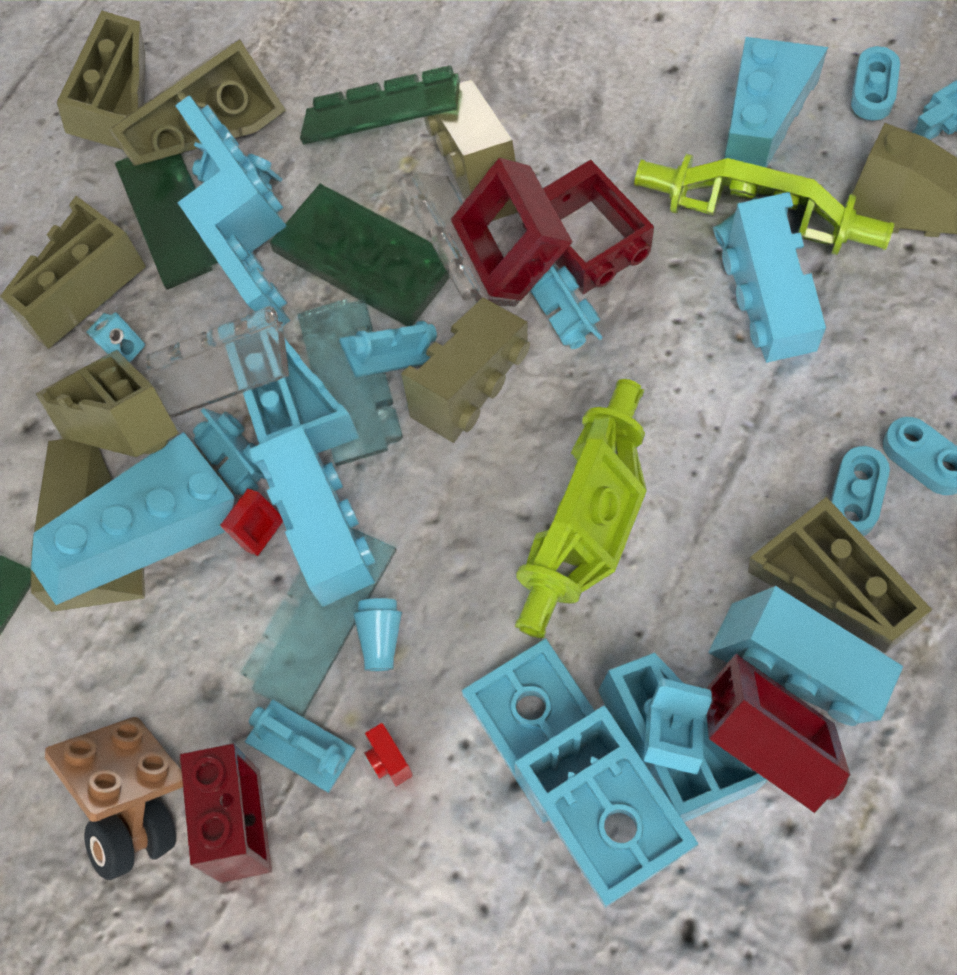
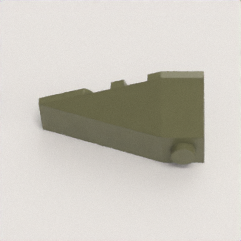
[109,39,286,166]
[852,123,957,238]
[31,439,145,612]

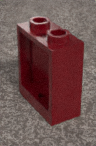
[450,158,573,301]
[522,159,654,295]
[706,654,850,813]
[180,743,272,883]

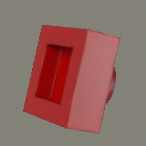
[220,489,283,556]
[364,723,413,787]

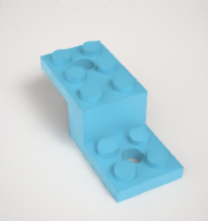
[175,95,291,330]
[461,638,699,908]

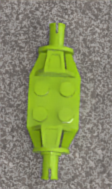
[634,153,895,255]
[515,379,647,638]

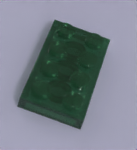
[270,183,459,326]

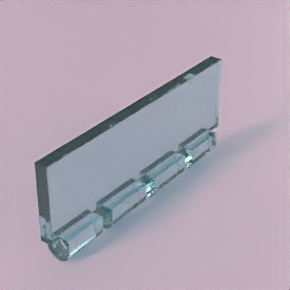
[298,299,403,466]
[240,528,396,717]

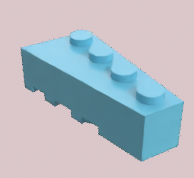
[31,432,235,605]

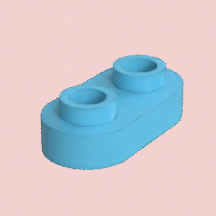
[851,46,900,121]
[883,417,957,495]
[830,446,890,536]

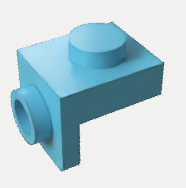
[643,679,712,775]

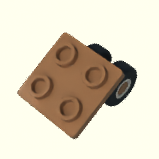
[45,717,183,880]

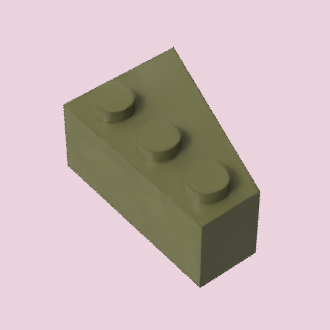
[57,10,146,150]
[423,79,518,221]
[0,196,146,349]
[401,297,530,443]
[35,350,179,458]
[748,497,932,653]

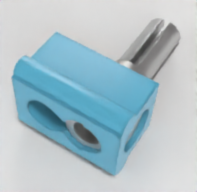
[81,312,145,362]

